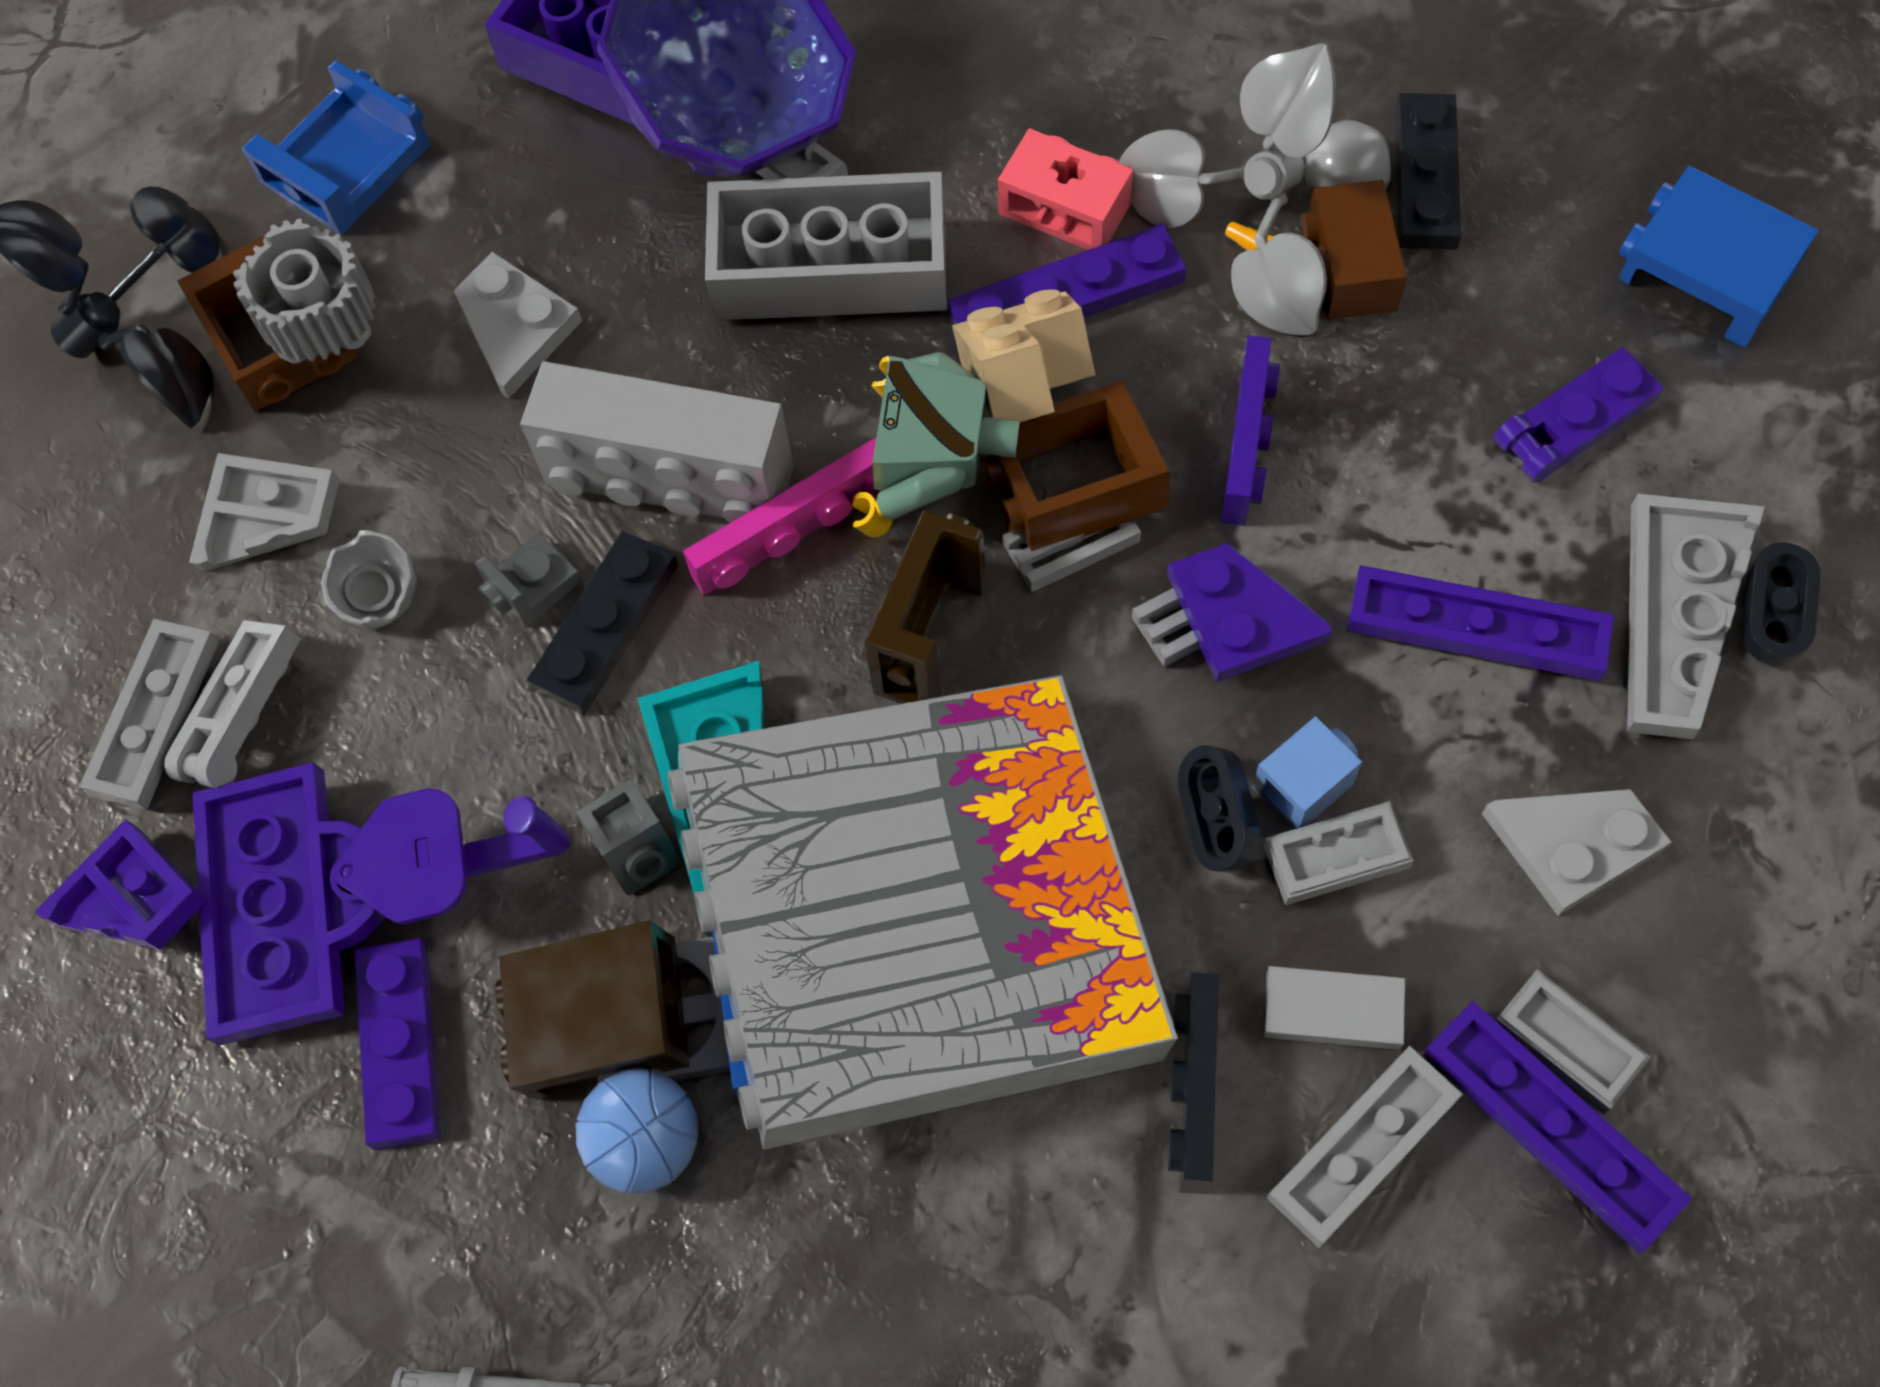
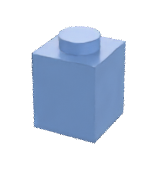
[1253,716,1362,830]

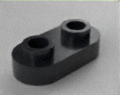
[1742,542,1820,667]
[1178,745,1261,874]

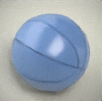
[576,1069,698,1194]

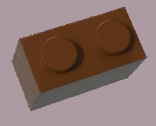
[1300,180,1407,319]

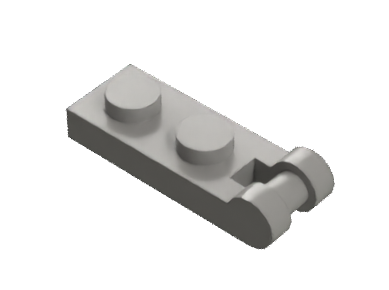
[164,620,301,788]

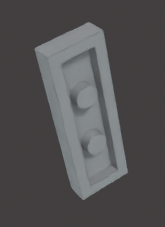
[79,619,219,810]
[1267,1046,1463,1249]

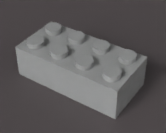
[705,172,947,320]
[520,361,794,523]

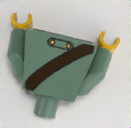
[853,352,1020,538]

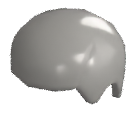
[1302,119,1391,191]
[321,530,418,629]

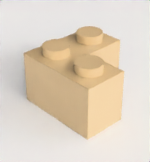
[952,290,1095,422]

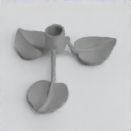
[1119,43,1336,335]

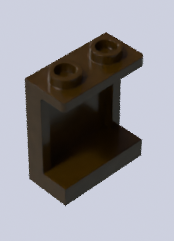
[864,510,986,704]
[495,920,690,1100]

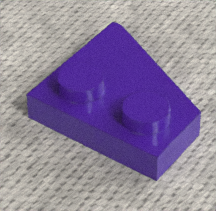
[35,819,207,950]

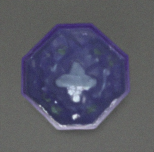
[597,0,856,178]

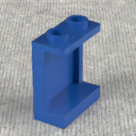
[242,60,430,236]
[1619,165,1819,348]

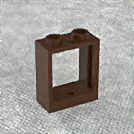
[177,235,359,412]
[980,380,1169,551]

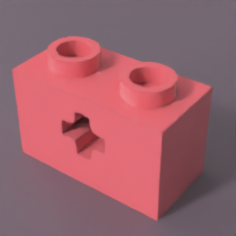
[998,128,1133,250]

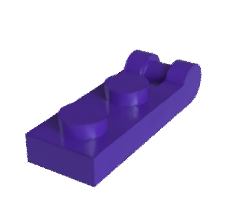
[1493,346,1664,483]

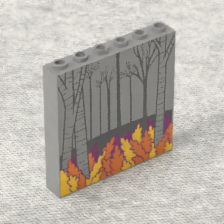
[668,675,1178,1150]

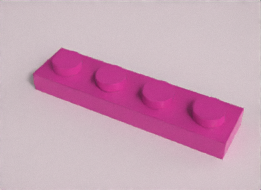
[683,437,881,596]

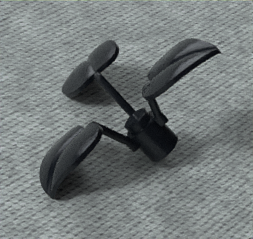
[0,186,219,429]

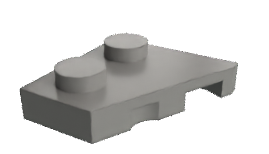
[454,252,582,399]
[189,453,340,571]
[1482,789,1672,916]

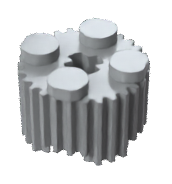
[233,218,376,363]

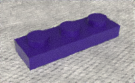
[1221,335,1280,526]
[355,938,441,1150]

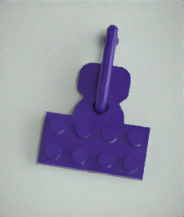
[192,762,571,1046]

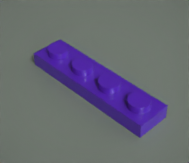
[948,224,1187,325]
[1346,565,1614,682]
[1423,1000,1692,1254]

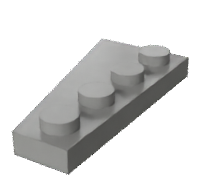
[1627,494,1765,739]

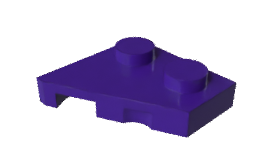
[1167,543,1332,682]

